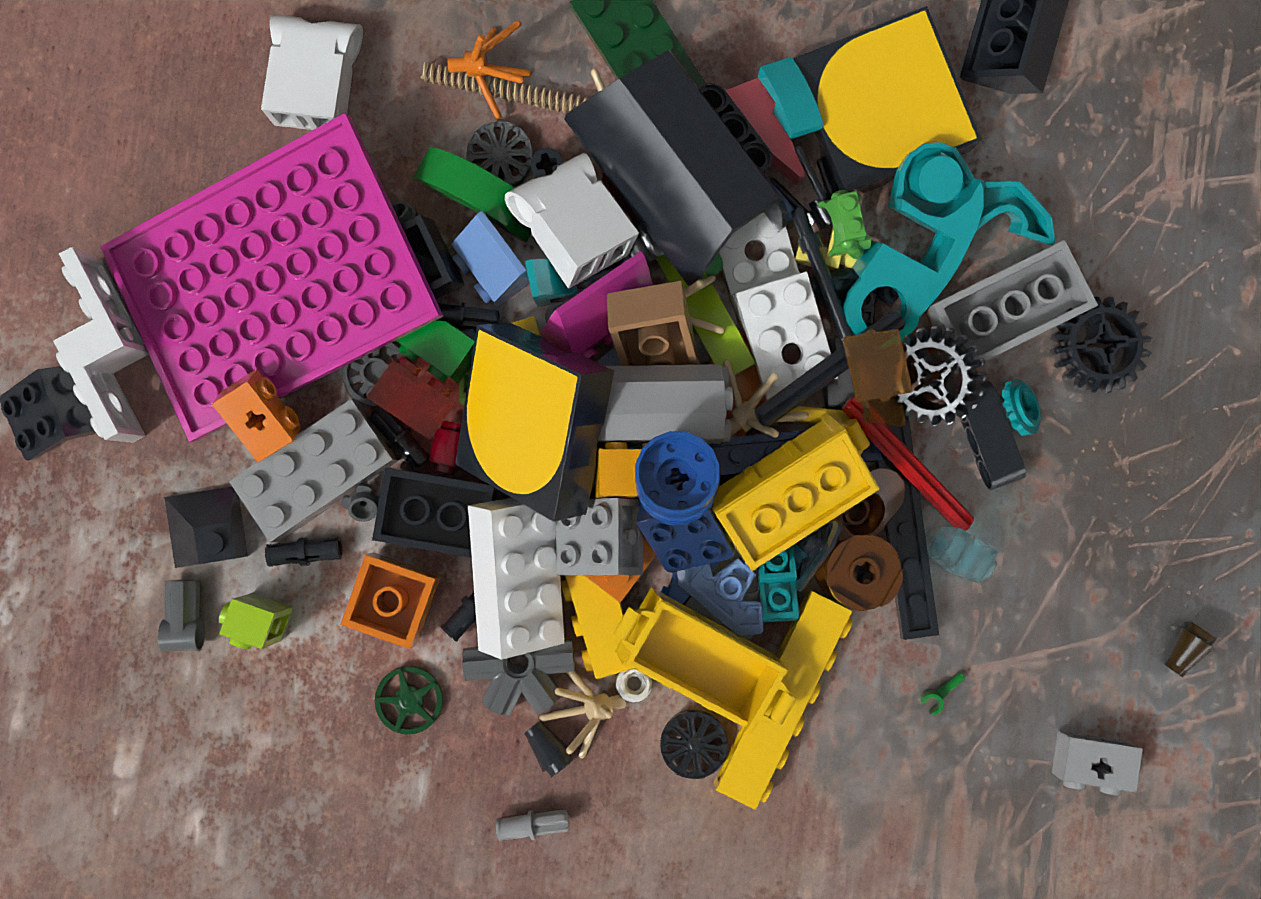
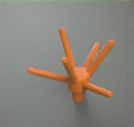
[448,20,531,119]

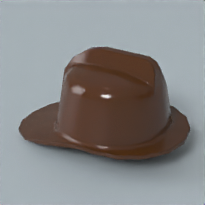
[834,468,905,541]

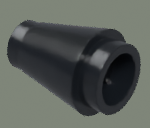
[524,721,575,778]

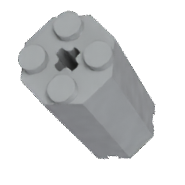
[597,364,733,446]

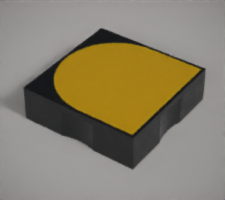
[793,6,981,194]
[455,323,614,522]

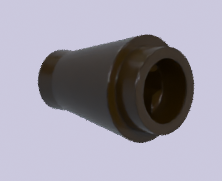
[1164,622,1217,677]

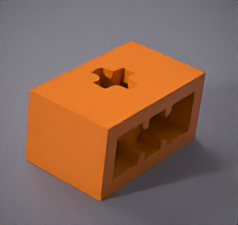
[212,369,302,462]

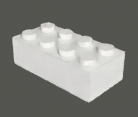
[468,498,564,660]

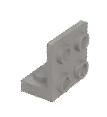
[556,498,643,575]

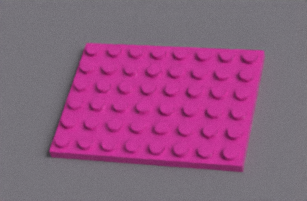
[100,113,443,442]

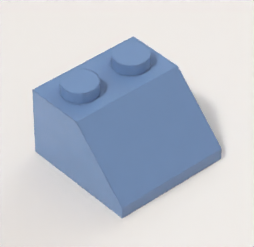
[451,211,530,307]

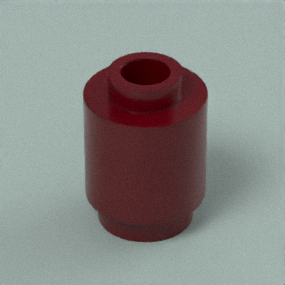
[428,420,463,476]

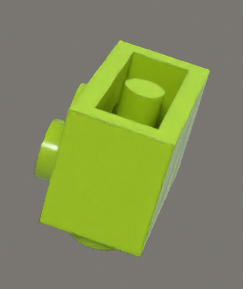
[219,593,293,649]

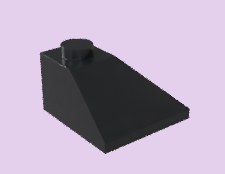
[164,486,248,568]

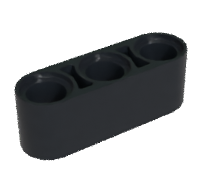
[957,381,1026,491]

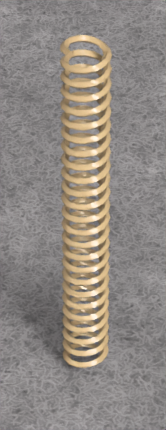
[420,61,588,114]

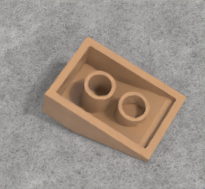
[607,281,700,366]

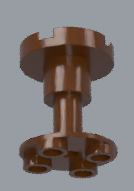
[814,534,903,611]

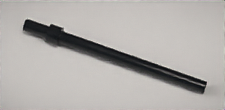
[790,207,883,413]

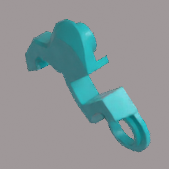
[844,142,1055,348]

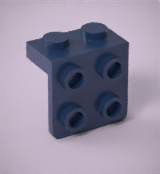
[636,481,734,572]

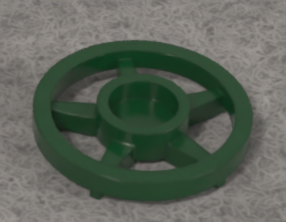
[375,666,443,735]

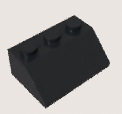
[960,0,1069,94]

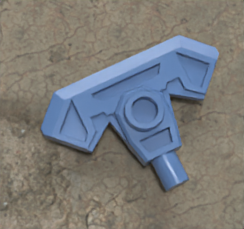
[677,558,763,636]

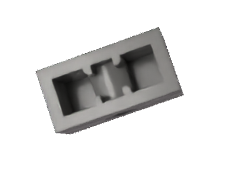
[1052,730,1143,796]

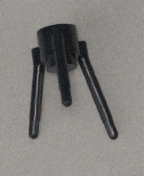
[769,146,835,231]

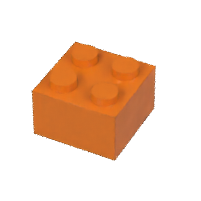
[340,552,441,649]

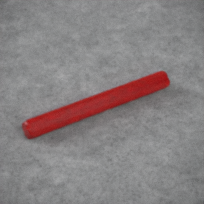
[842,396,974,532]

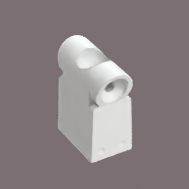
[261,14,363,130]
[505,153,639,289]

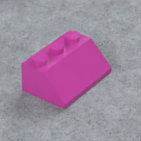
[539,251,653,359]

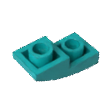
[758,57,823,139]
[757,545,799,622]

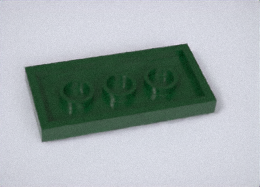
[569,0,706,88]

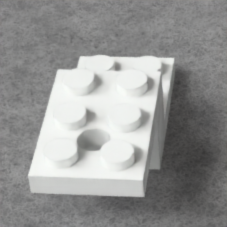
[719,212,838,400]
[53,247,149,443]

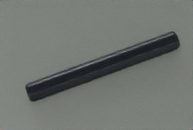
[754,312,905,426]

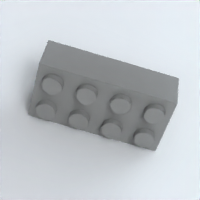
[926,240,1098,374]
[229,399,400,542]

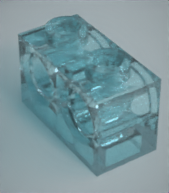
[928,526,999,584]

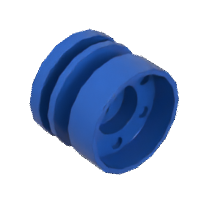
[635,431,719,525]

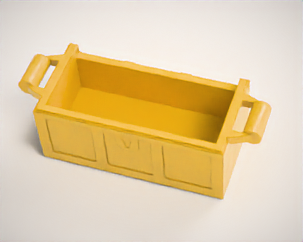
[712,413,880,571]
[614,587,797,734]

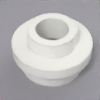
[616,668,652,702]

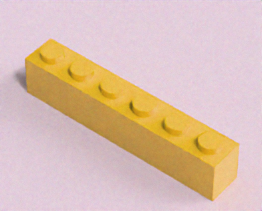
[714,589,853,810]

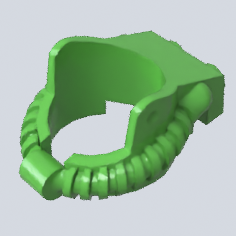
[818,190,871,259]

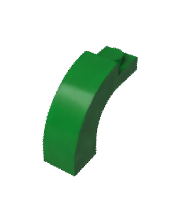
[413,147,532,242]

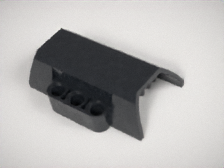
[564,50,787,286]

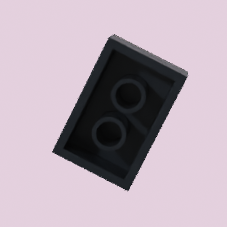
[372,467,498,558]

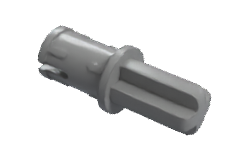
[496,810,570,842]

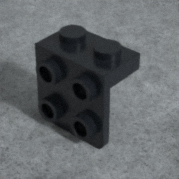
[0,366,96,461]

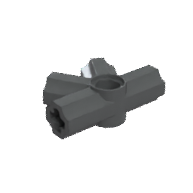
[462,638,575,716]

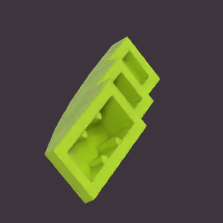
[656,254,756,375]

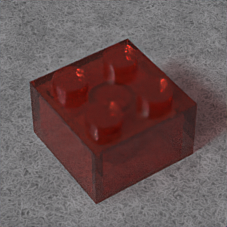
[366,356,455,440]

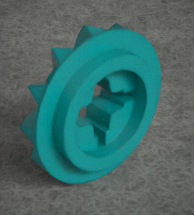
[1002,379,1041,436]

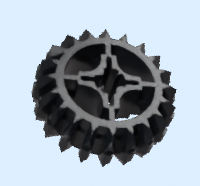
[1049,296,1152,394]
[885,325,988,426]

